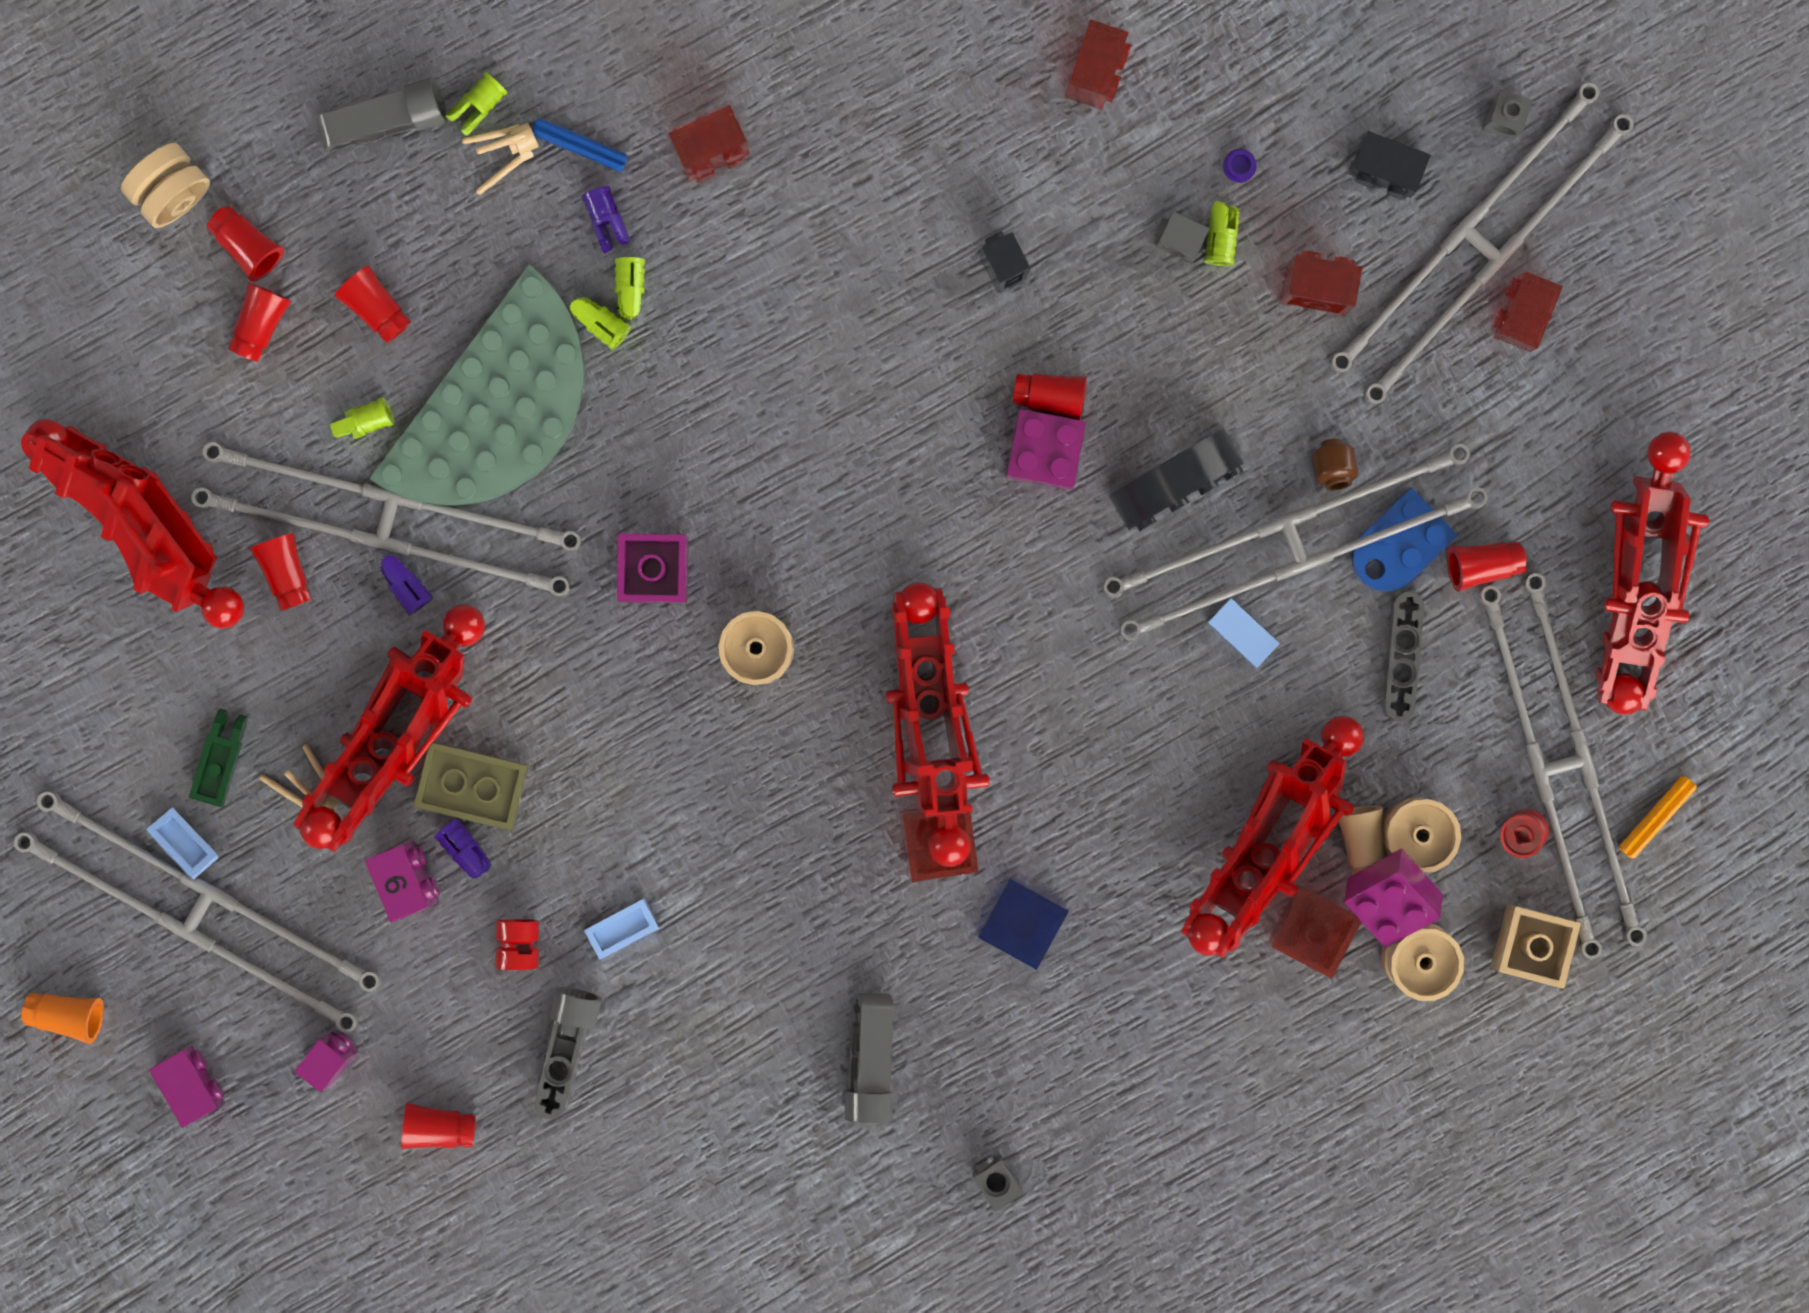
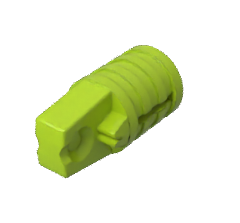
[330,397,395,439]

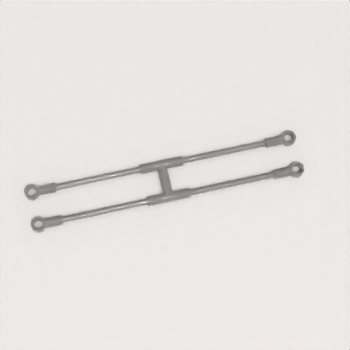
[1330,83,1634,405]
[191,442,582,597]
[1104,444,1488,642]
[1478,573,1647,959]
[14,791,381,1033]

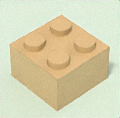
[1490,903,1581,989]

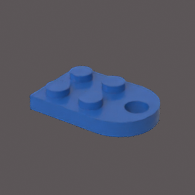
[1352,488,1458,592]

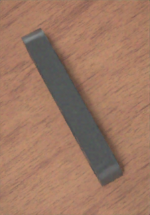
[1382,591,1424,721]

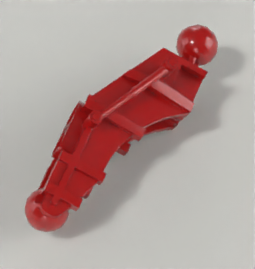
[21,419,244,629]
[1595,431,1709,715]
[885,582,990,867]
[294,604,485,852]
[1182,715,1364,958]

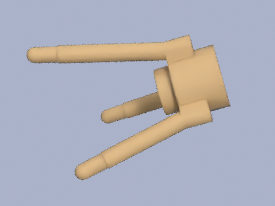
[462,122,539,195]
[260,744,340,809]

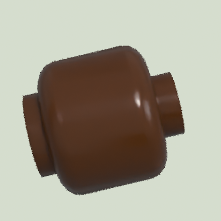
[1312,438,1358,491]

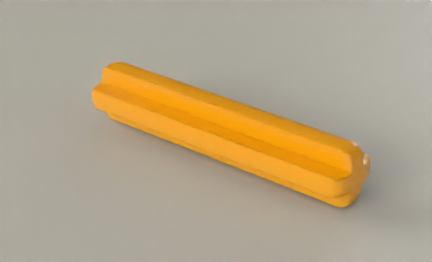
[1619,776,1697,859]

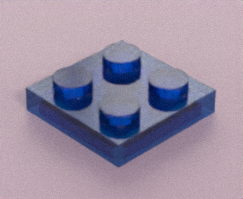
[978,878,1069,970]

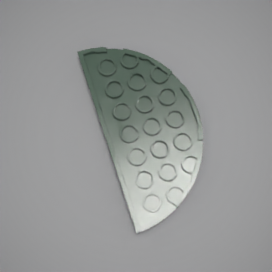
[370,265,585,506]

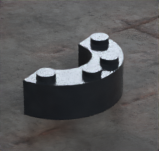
[1109,429,1244,532]

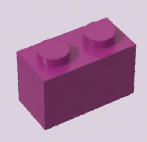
[294,1031,359,1092]
[149,1046,225,1128]

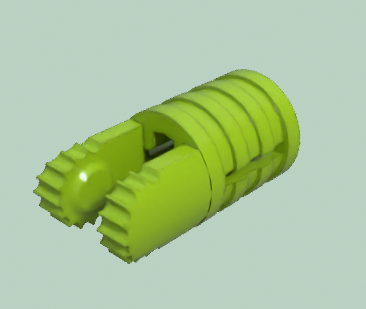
[445,72,508,136]
[1204,201,1240,266]
[614,257,645,321]
[569,297,631,351]

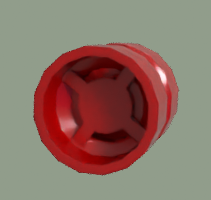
[1500,809,1549,858]
[495,919,539,970]

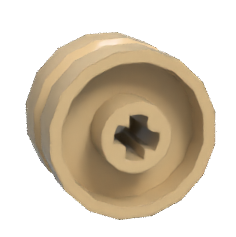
[121,143,210,228]
[718,611,794,685]
[1382,797,1461,873]
[1381,923,1464,1001]

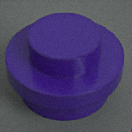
[1223,149,1257,183]

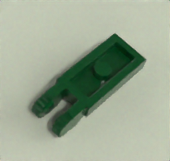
[189,708,248,807]

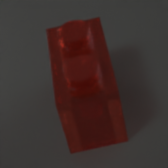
[1493,271,1563,352]

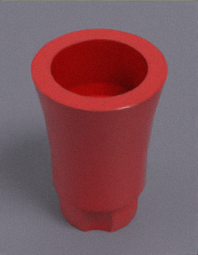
[207,206,284,282]
[334,265,411,343]
[228,282,292,362]
[1013,373,1087,421]
[249,532,311,611]
[1447,542,1527,592]
[401,1102,476,1150]

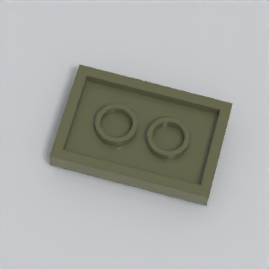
[414,742,529,831]

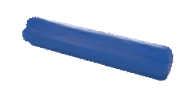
[532,118,628,172]

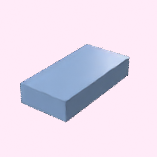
[1207,598,1280,668]
[146,807,219,880]
[584,898,660,960]

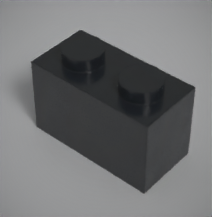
[1349,131,1431,199]
[980,231,1030,293]

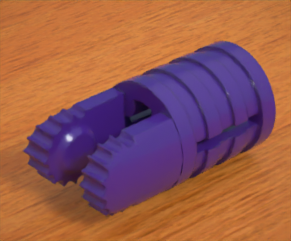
[581,186,630,253]
[380,554,433,616]
[434,818,492,879]

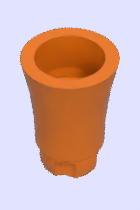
[21,993,104,1045]

